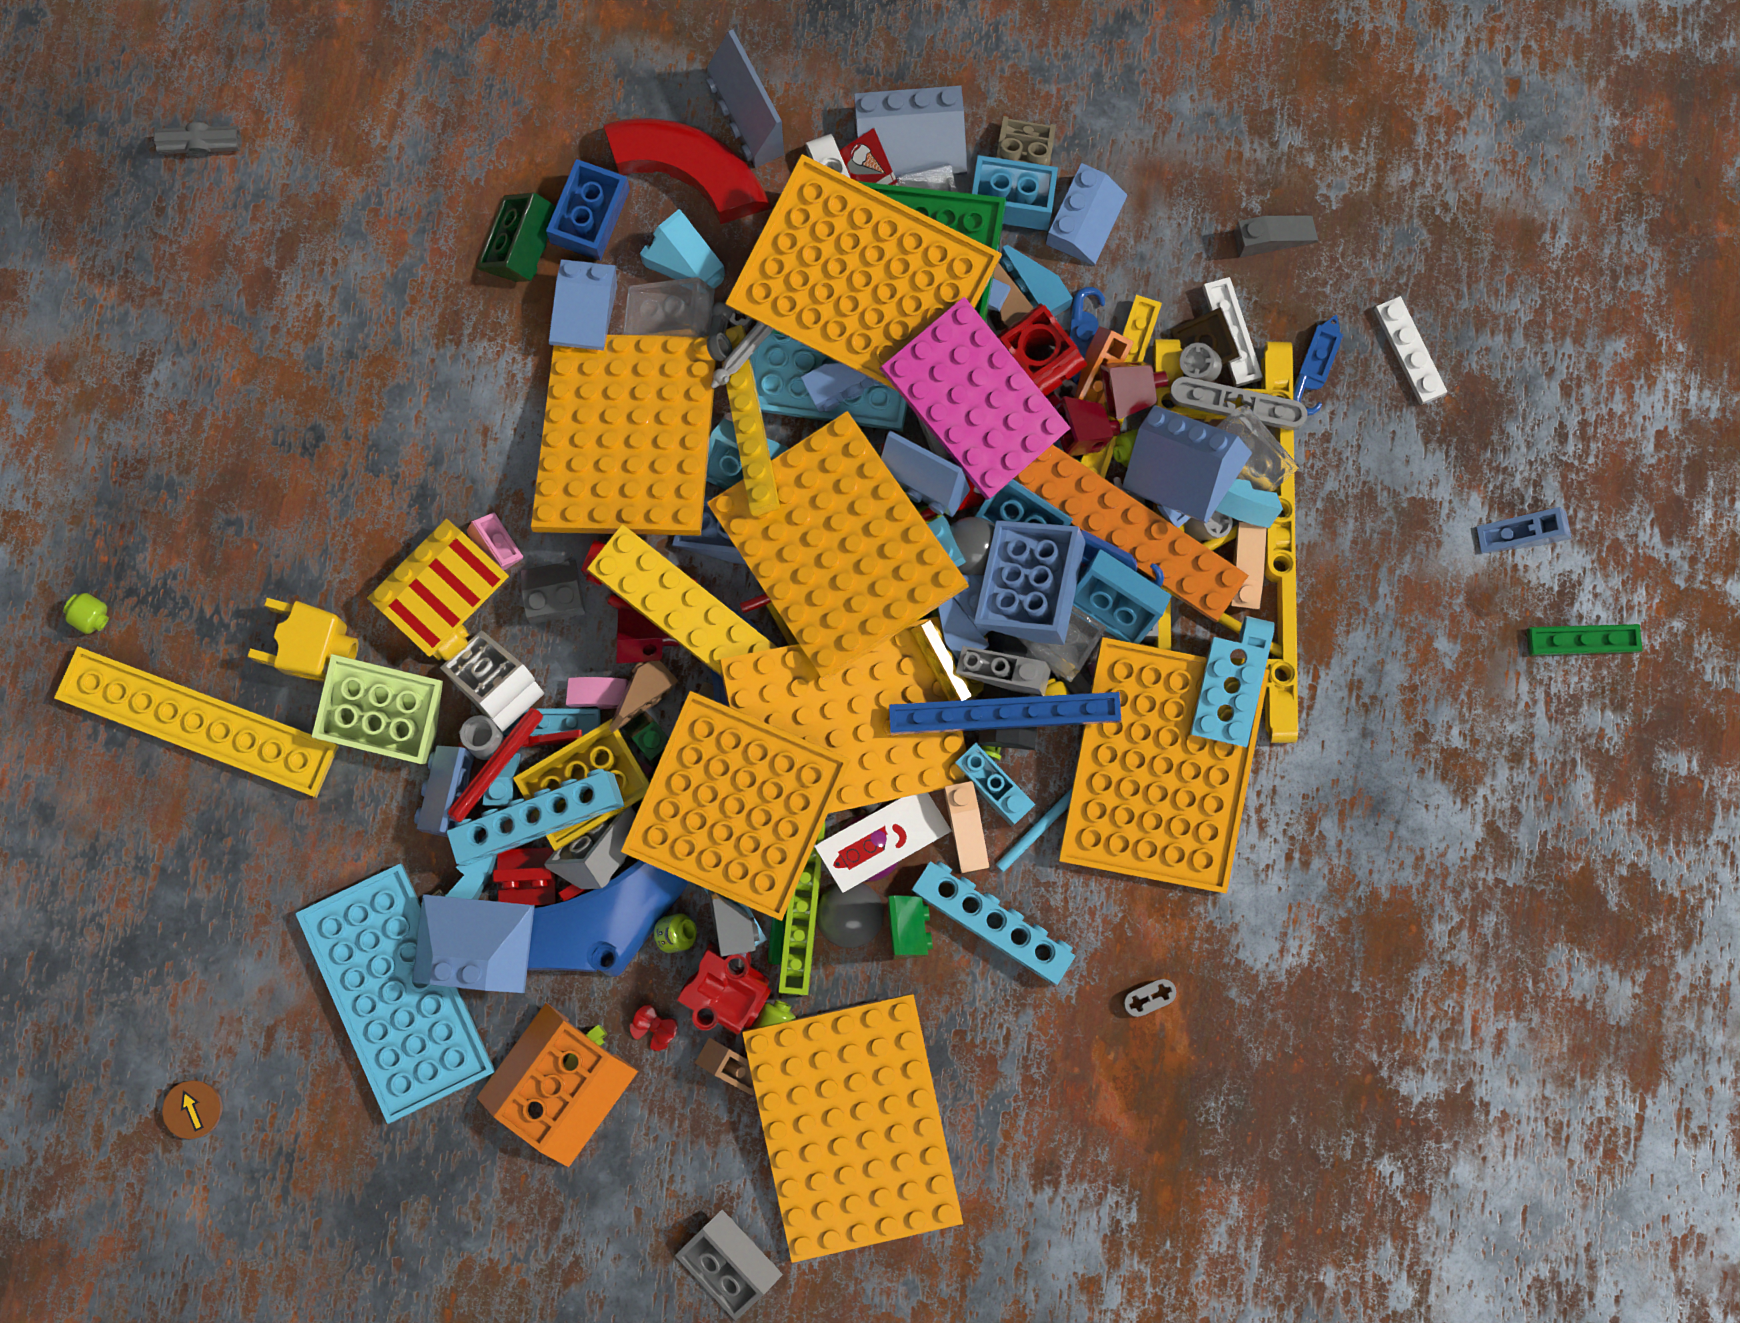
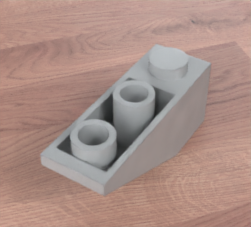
[956,646,1051,696]

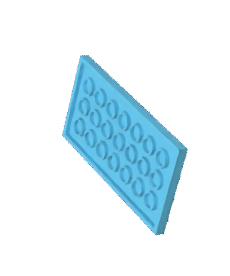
[295,863,495,1124]

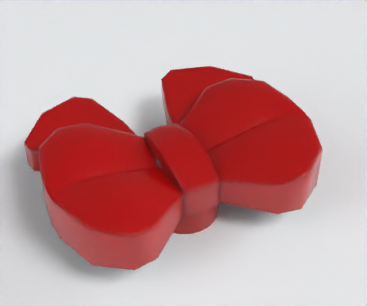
[630,1004,678,1051]

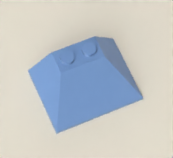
[413,895,535,993]

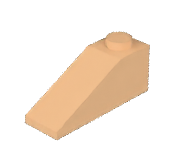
[1229,522,1267,609]
[944,781,989,874]

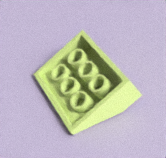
[312,654,443,764]

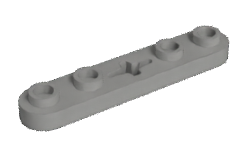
[1170,377,1307,430]

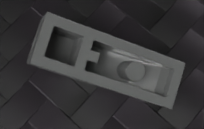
[1233,216,1318,258]

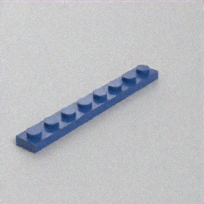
[889,692,1121,735]

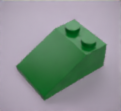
[887,896,933,960]

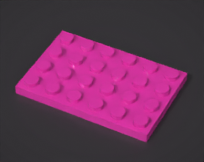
[879,297,1070,500]

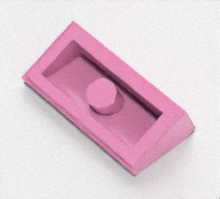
[467,512,523,571]

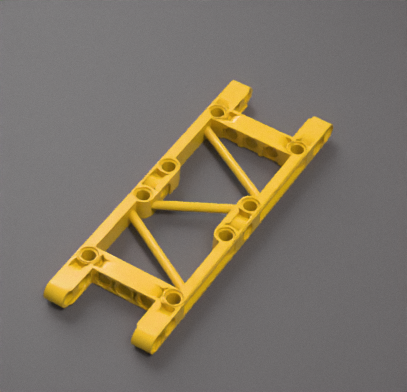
[1153,339,1298,744]

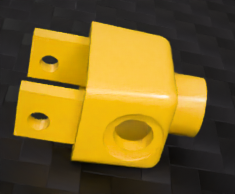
[248,598,359,682]

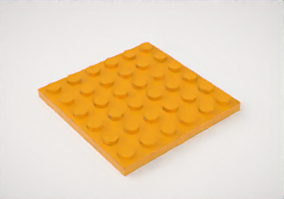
[621,691,851,921]

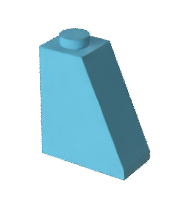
[640,209,725,292]

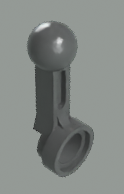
[706,302,733,362]

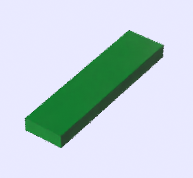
[1527,624,1643,656]

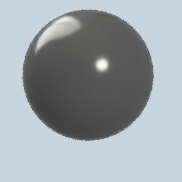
[950,517,995,575]
[816,882,884,949]

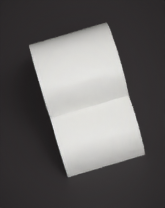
[440,630,544,732]

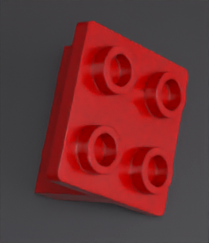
[493,847,556,906]

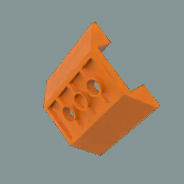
[476,1002,639,1167]

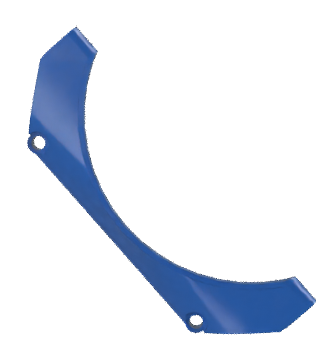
[527,603,763,977]

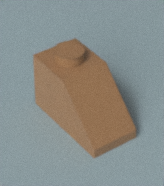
[695,1038,755,1095]

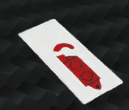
[815,792,951,893]

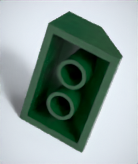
[476,192,556,282]

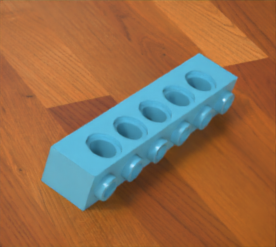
[447,769,625,866]
[911,861,1076,986]

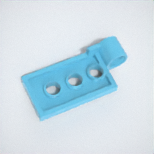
[1190,616,1274,747]

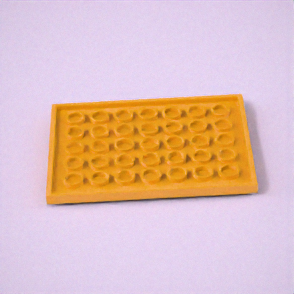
[725,154,1002,392]
[531,335,717,536]
[707,411,969,681]
[719,617,970,813]
[1058,637,1270,894]
[742,993,963,1263]

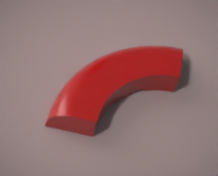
[603,118,771,225]

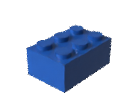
[546,159,630,261]

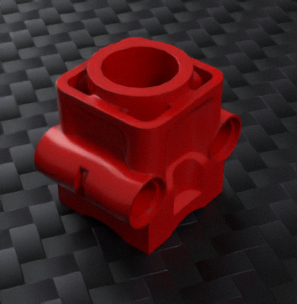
[997,303,1087,397]
[677,941,771,1035]

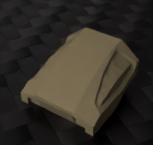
[996,116,1056,166]

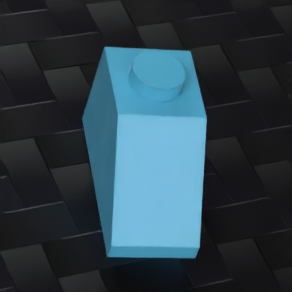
[483,753,520,810]

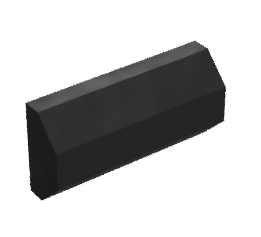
[978,632,1044,750]

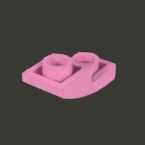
[566,677,629,709]

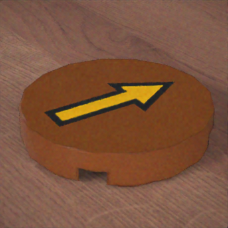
[162,1080,223,1139]

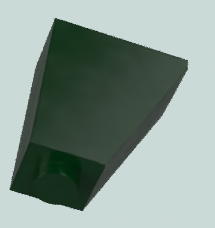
[622,711,669,770]

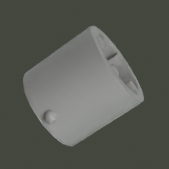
[1180,343,1222,382]
[1184,510,1233,542]
[459,715,504,760]

